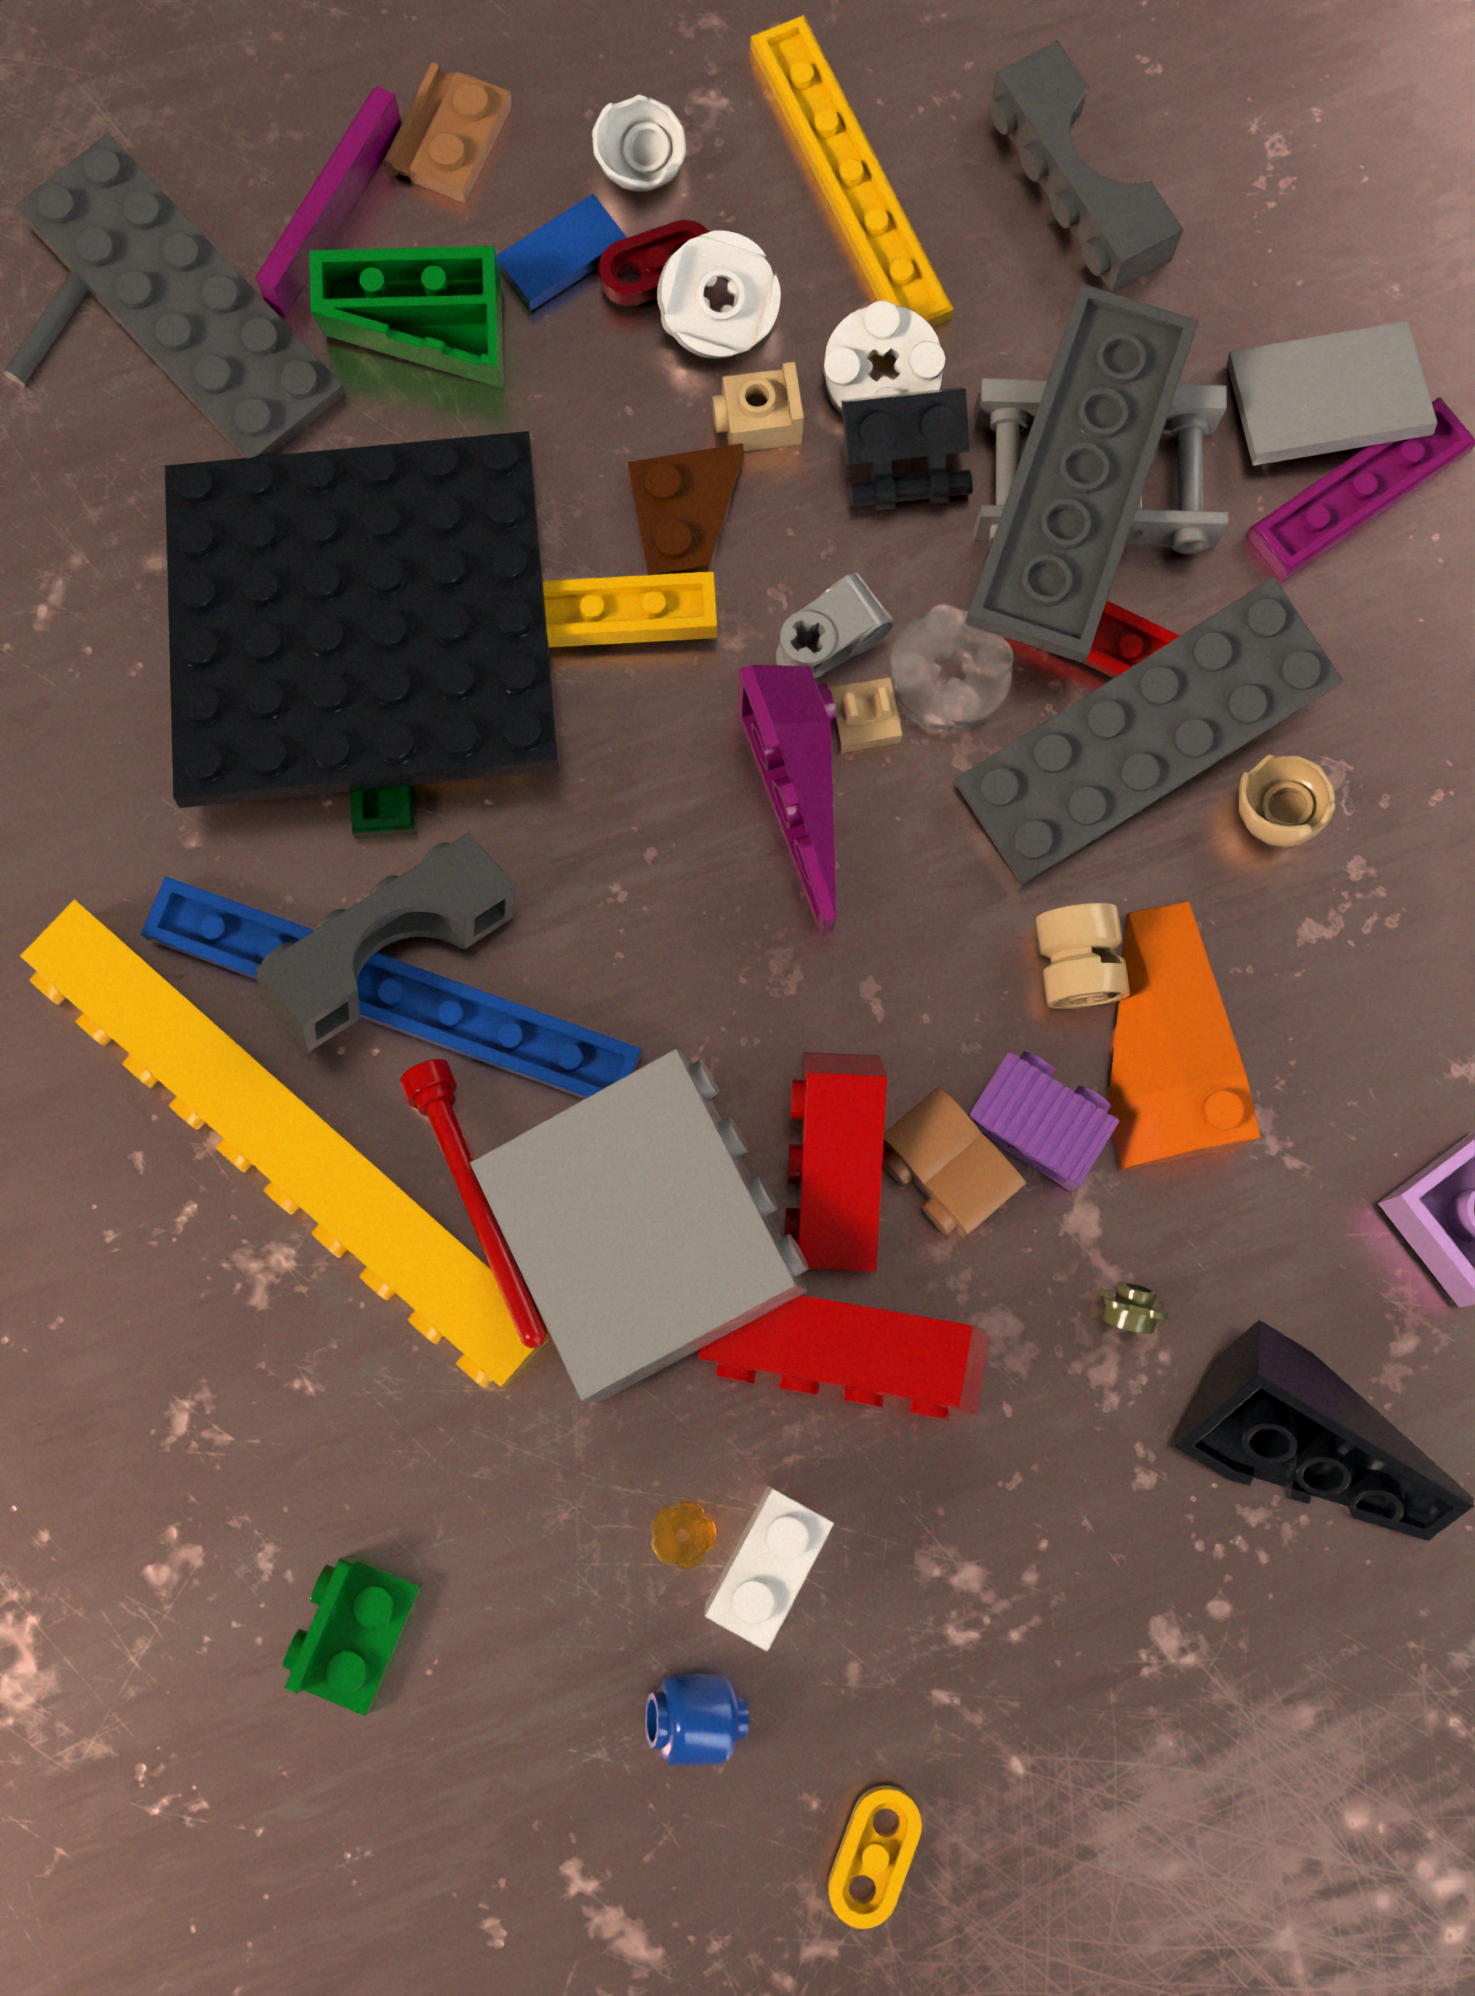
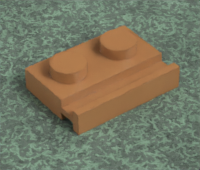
[384,62,512,203]

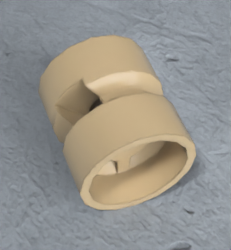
[1035,903,1130,1009]

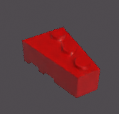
[784,1052,887,1271]

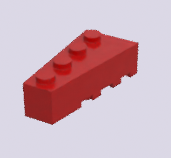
[698,1295,990,1420]

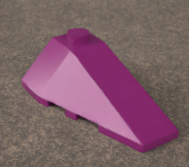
[737,665,837,936]

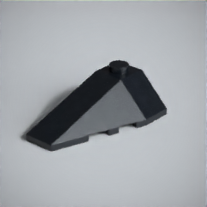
[1175,1319,1474,1541]

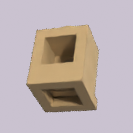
[712,362,804,452]

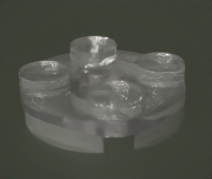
[889,605,1013,732]

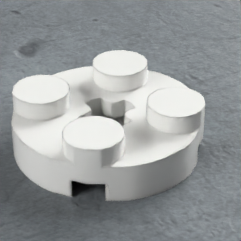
[657,230,781,359]
[823,301,945,415]

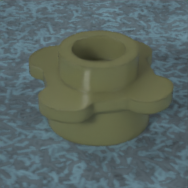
[1100,1281,1169,1334]

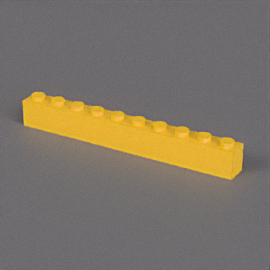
[20,899,551,1389]

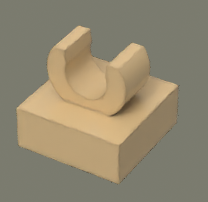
[830,677,903,753]

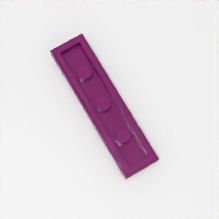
[255,86,402,318]
[1246,397,1475,581]

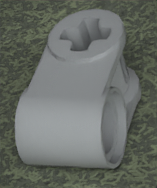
[775,573,895,682]

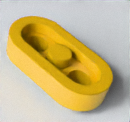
[828,1785,922,1929]

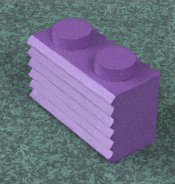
[968,1051,1119,1192]

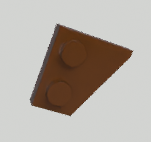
[628,443,744,575]

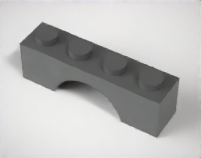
[989,40,1184,292]
[256,832,516,1054]

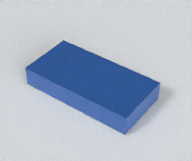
[497,194,627,311]

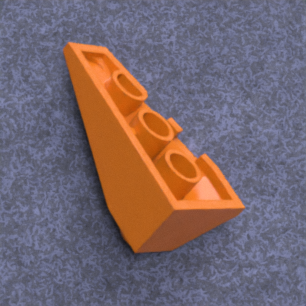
[1106,902,1261,1171]

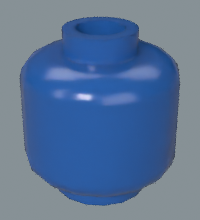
[645,1673,749,1766]

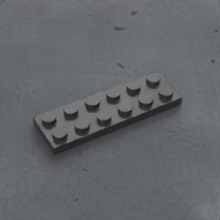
[16,133,346,458]
[965,283,1199,663]
[954,577,1343,886]

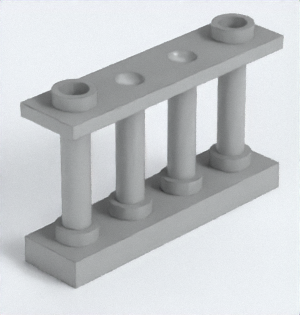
[974,378,1228,554]

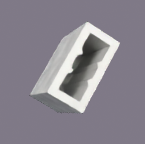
[705,1486,834,1651]

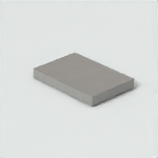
[1227,321,1437,466]

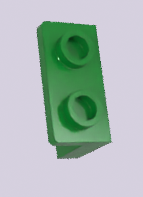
[282,1555,422,1716]

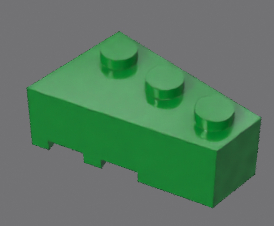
[309,246,504,389]

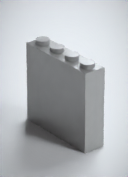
[470,1049,809,1403]

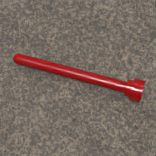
[400,1059,547,1348]

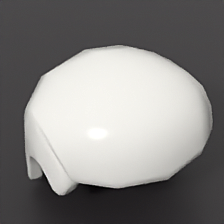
[592,94,686,192]

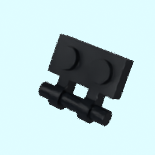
[841,387,973,511]

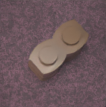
[882,1086,1026,1239]

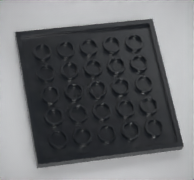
[165,431,560,808]

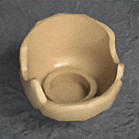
[1239,754,1336,848]

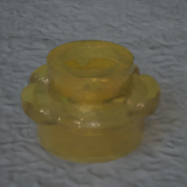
[651,1502,716,1569]

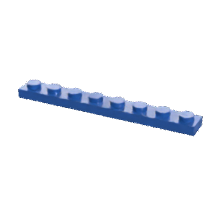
[141,876,642,1099]

